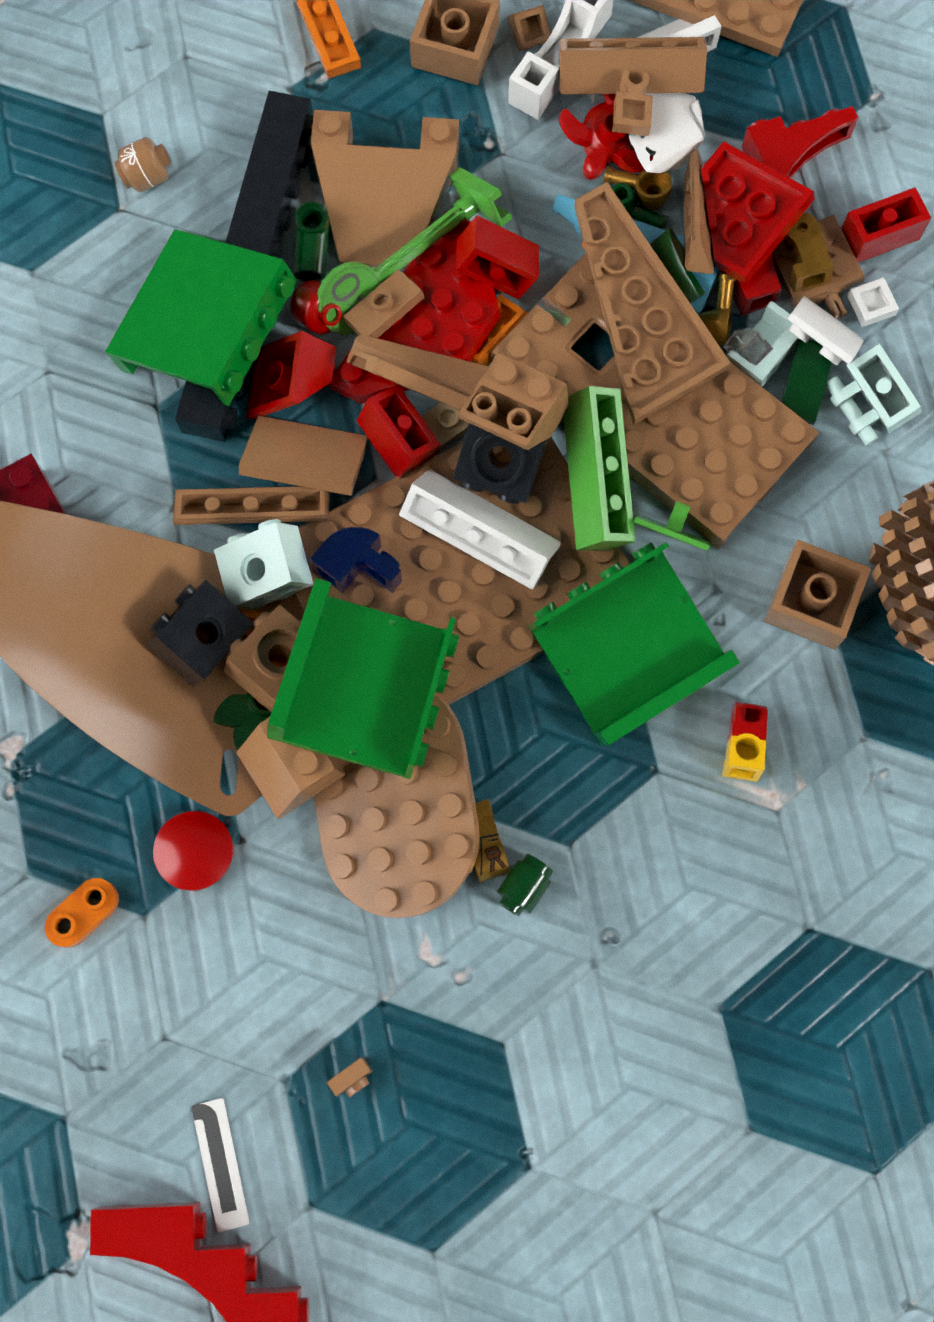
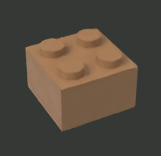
[410,0,500,85]
[763,540,872,650]

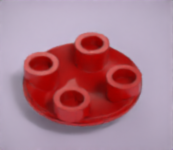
[153,811,235,892]

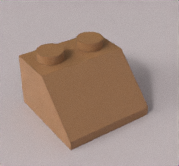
[236,717,345,819]

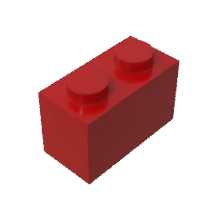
[841,187,931,263]
[456,215,539,300]
[356,384,441,478]

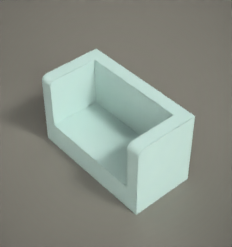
[726,301,798,387]

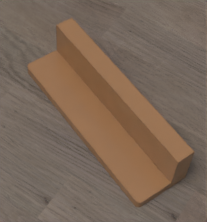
[560,37,707,94]

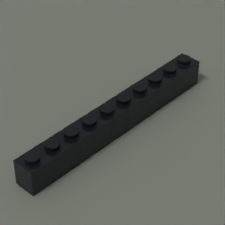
[175,90,314,442]

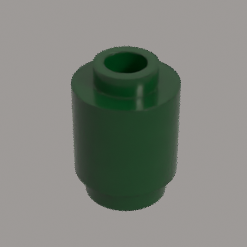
[497,854,553,917]

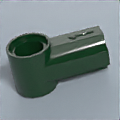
[294,202,331,282]

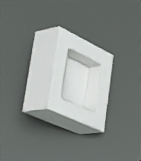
[847,277,899,327]

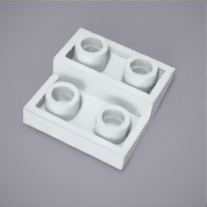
[787,296,864,366]

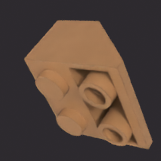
[458,352,569,450]

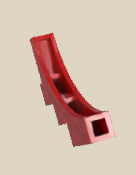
[721,106,858,316]
[90,1202,310,1322]

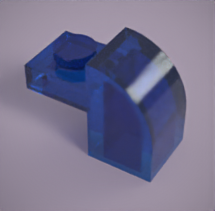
[310,527,402,594]

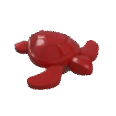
[558,94,653,181]

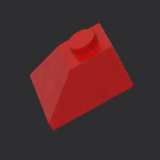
[246,331,336,420]

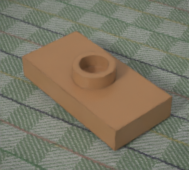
[343,269,425,338]

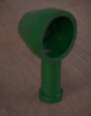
[611,183,668,229]

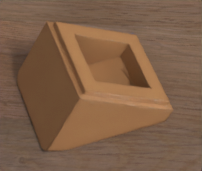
[506,5,551,51]

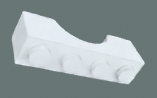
[508,0,613,120]

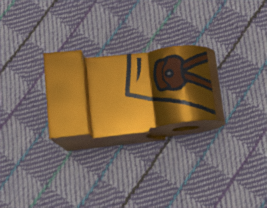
[783,213,834,293]
[473,799,510,883]

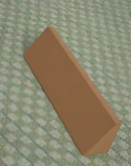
[684,149,713,274]
[173,486,330,525]

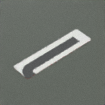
[192,1098,250,1232]

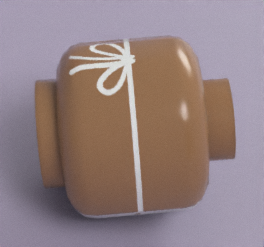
[115,137,172,192]

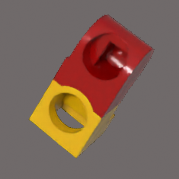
[722,701,768,782]

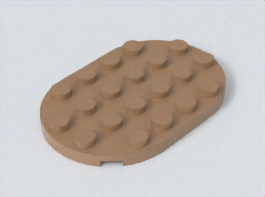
[314,694,479,918]

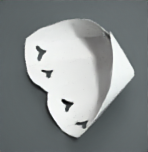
[629,93,705,173]

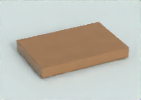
[239,416,368,496]

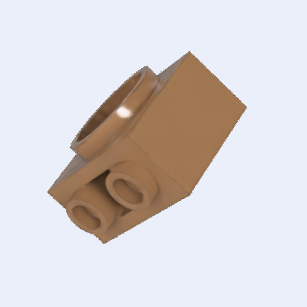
[224,604,301,712]

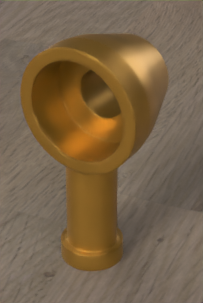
[604,166,672,210]
[699,274,736,346]

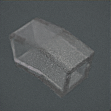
[724,328,773,366]

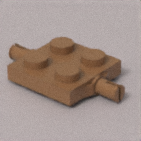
[772,214,864,320]

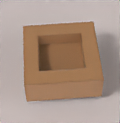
[327,1057,373,1098]

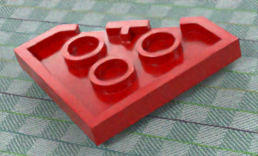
[701,141,815,285]

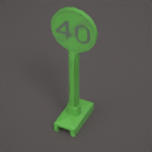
[317,167,512,335]

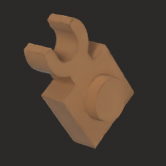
[612,70,653,136]

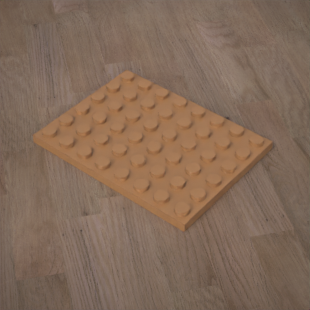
[294,437,630,705]

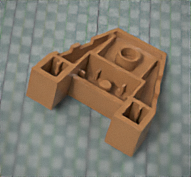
[311,110,459,269]

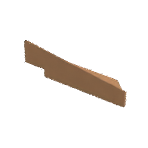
[346,335,489,411]

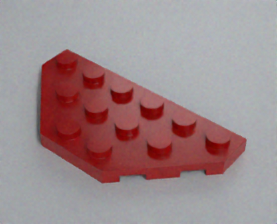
[329,211,501,404]

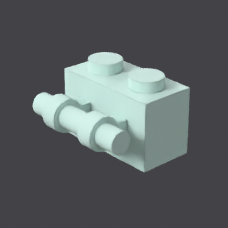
[826,344,922,446]

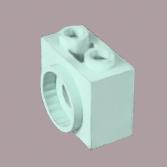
[214,519,313,611]

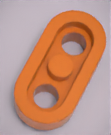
[45,878,119,948]

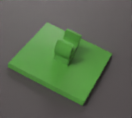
[634,501,710,551]

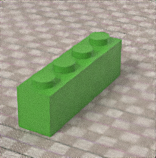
[563,386,636,551]

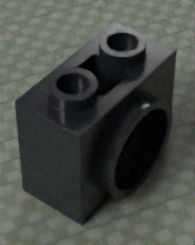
[453,423,549,504]
[145,580,253,686]

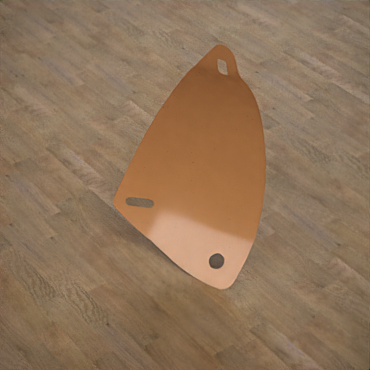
[0,501,304,816]

